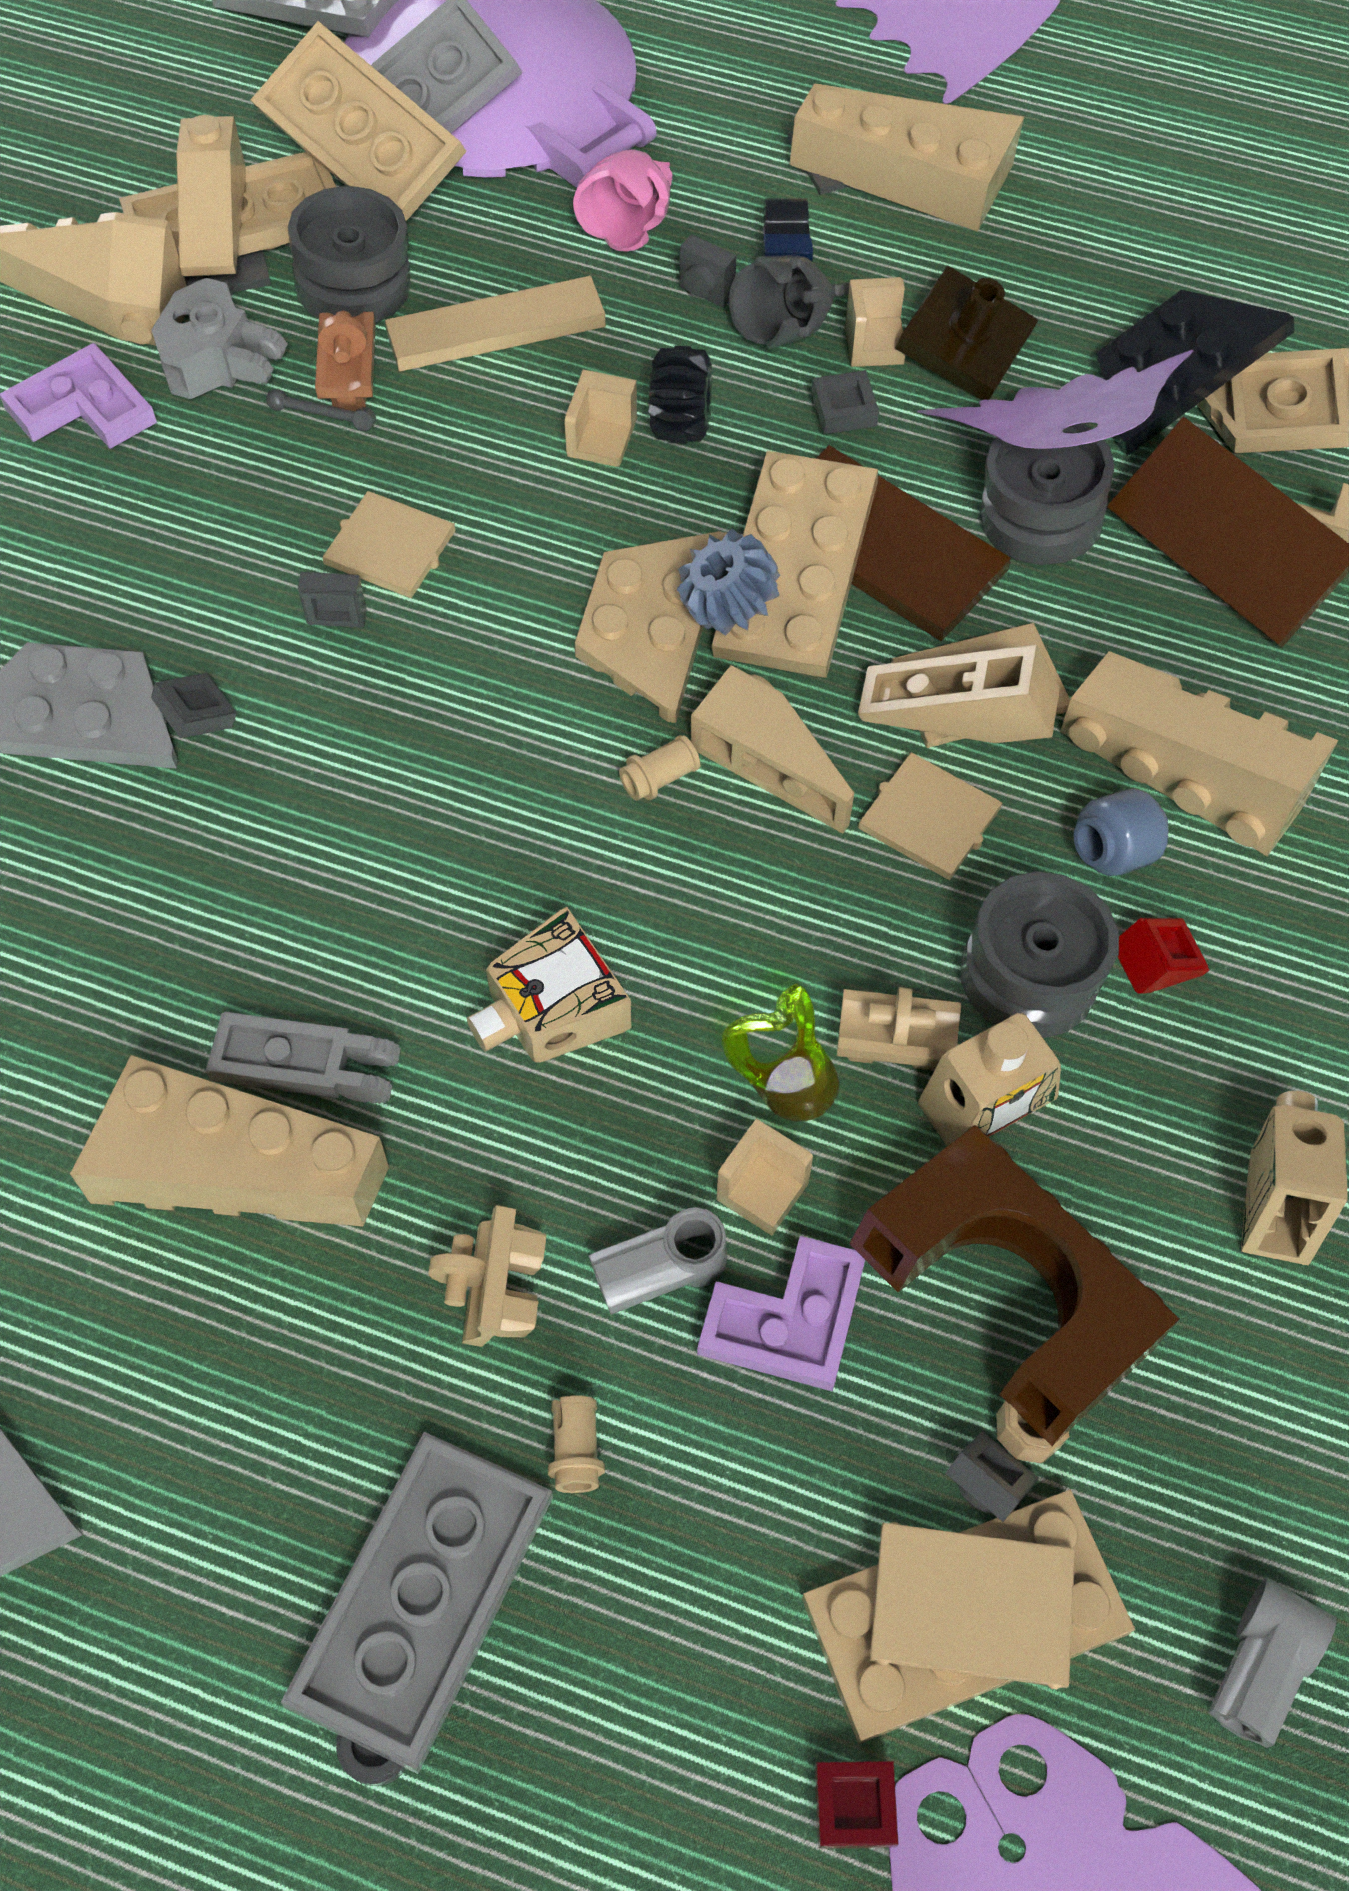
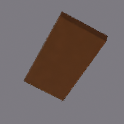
[1107,416,1349,648]
[815,445,1011,642]

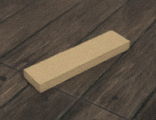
[385,276,606,372]

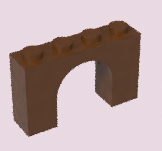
[849,1125,1180,1446]

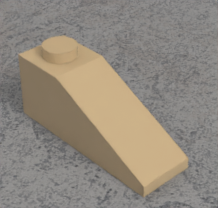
[177,115,246,276]
[858,644,1060,743]
[691,665,854,833]

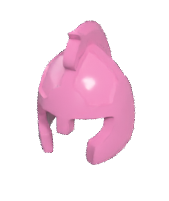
[573,150,672,252]

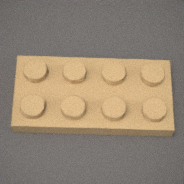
[251,21,467,221]
[119,152,336,260]
[712,451,878,678]
[802,1489,1135,1744]

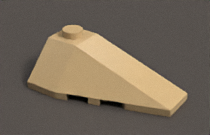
[0,212,187,346]

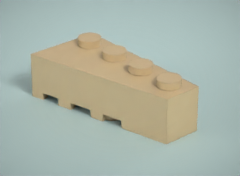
[789,83,1024,232]
[1060,651,1338,857]
[70,1055,389,1226]

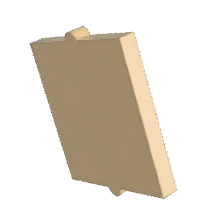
[322,491,455,598]
[858,752,1002,881]

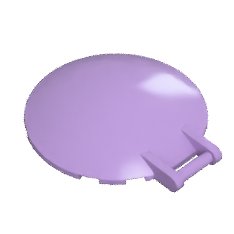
[345,0,657,188]

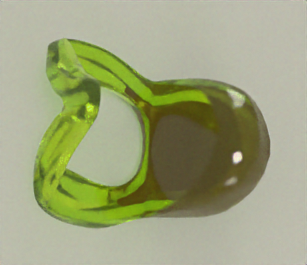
[722,983,840,1122]

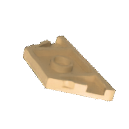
[1197,348,1349,453]
[575,531,727,723]

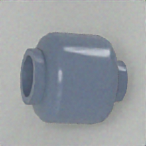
[1074,788,1169,876]

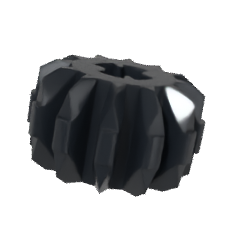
[648,346,713,444]

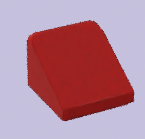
[1118,918,1209,994]

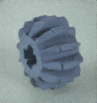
[677,529,780,636]

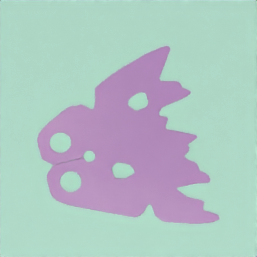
[889,1714,1261,1891]

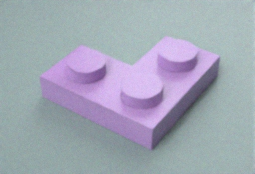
[0,343,157,449]
[697,1236,865,1392]

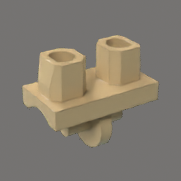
[837,987,961,1071]
[428,1205,546,1347]

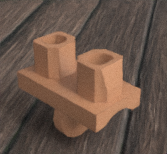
[315,311,376,411]

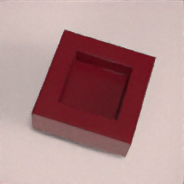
[815,1761,899,1849]

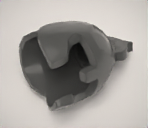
[729,255,849,349]

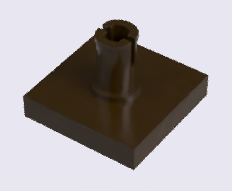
[895,265,1039,400]

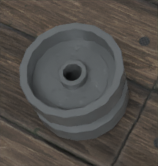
[288,186,411,323]
[980,423,1115,565]
[960,871,1119,1038]

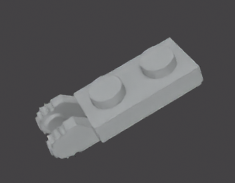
[206,1012,401,1104]

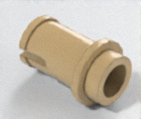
[619,735,701,801]
[548,1395,605,1493]

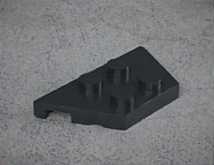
[1096,290,1294,456]

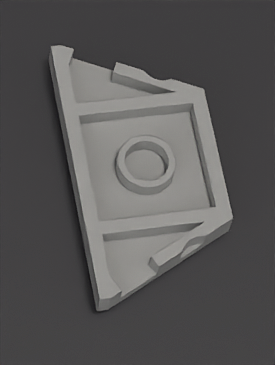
[0,642,178,769]

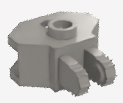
[151,278,288,399]

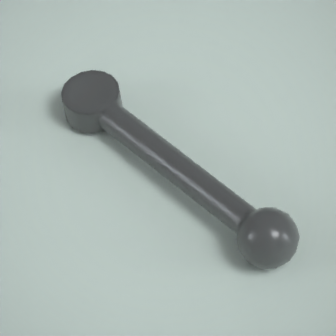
[266,389,376,431]

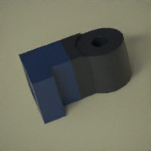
[762,198,813,262]

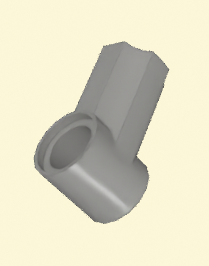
[589,1207,727,1315]
[1208,1578,1337,1748]

